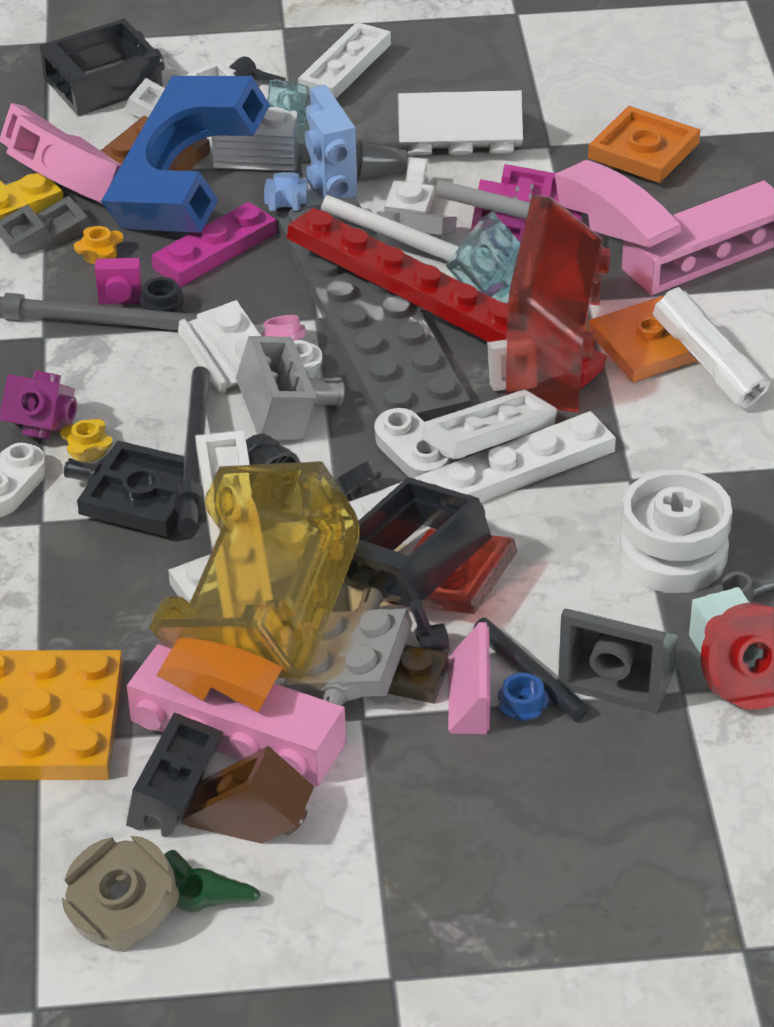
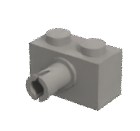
[236,336,345,440]

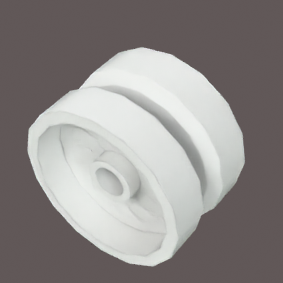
[619,469,732,593]

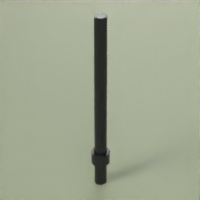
[175,366,210,535]

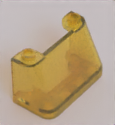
[149,461,359,679]

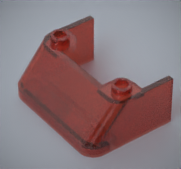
[506,195,611,412]

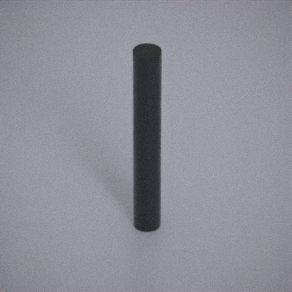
[473,617,589,721]

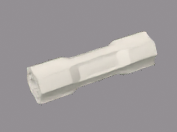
[652,287,771,409]

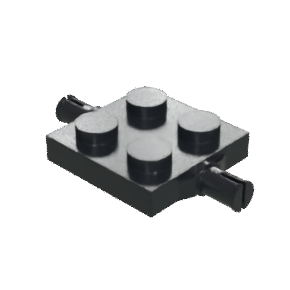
[63,440,206,536]

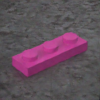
[151,202,277,287]

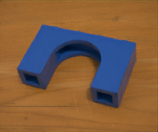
[101,76,270,233]

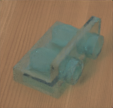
[445,211,542,299]

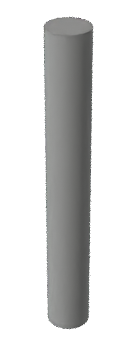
[434,180,564,228]

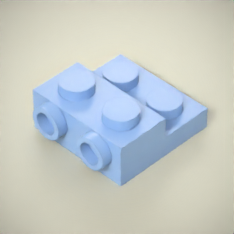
[305,84,357,200]

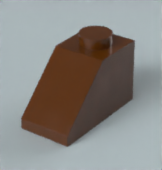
[182,746,314,844]

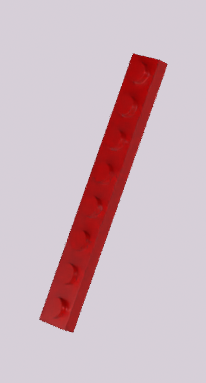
[286,207,607,389]

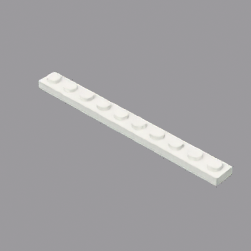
[168,411,616,614]

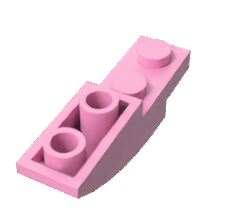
[0,103,121,203]

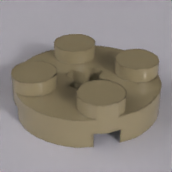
[62,836,179,951]

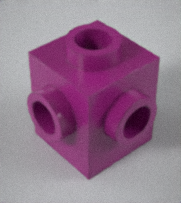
[0,370,77,440]

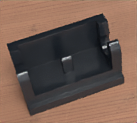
[126,712,224,837]

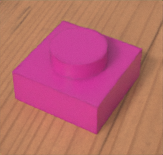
[95,258,143,304]

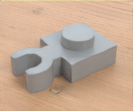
[377,211,457,239]

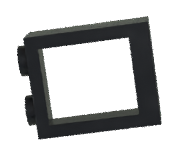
[40,18,165,116]
[330,477,492,607]

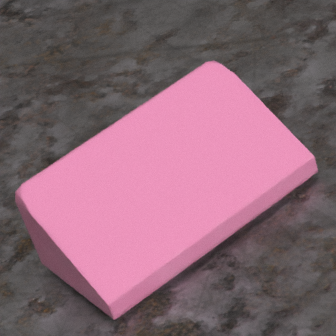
[448,622,490,734]

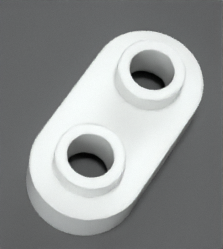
[374,408,450,478]
[0,443,47,517]

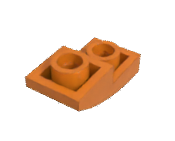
[156,638,283,712]

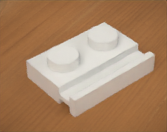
[178,300,261,395]

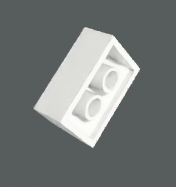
[398,90,523,156]

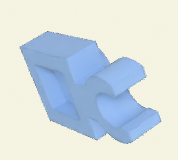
[264,172,308,211]

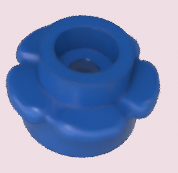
[497,673,549,721]

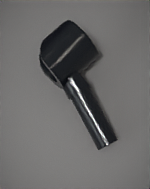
[229,56,286,87]
[409,599,450,653]

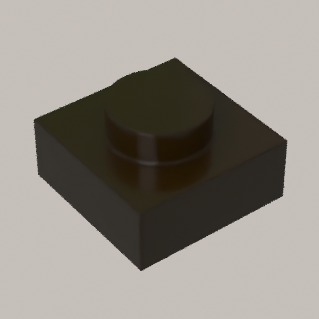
[387,644,449,704]

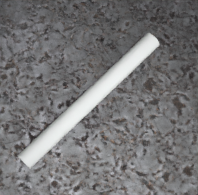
[321,195,486,273]

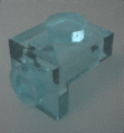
[267,79,309,127]

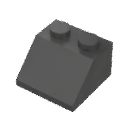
[558,608,678,714]

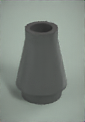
[356,139,408,180]

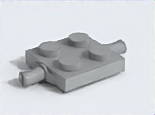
[285,588,413,706]

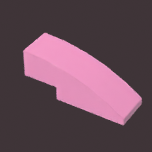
[555,160,681,248]

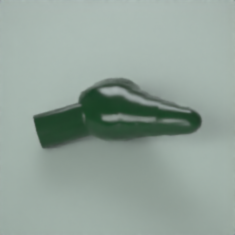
[164,850,261,913]

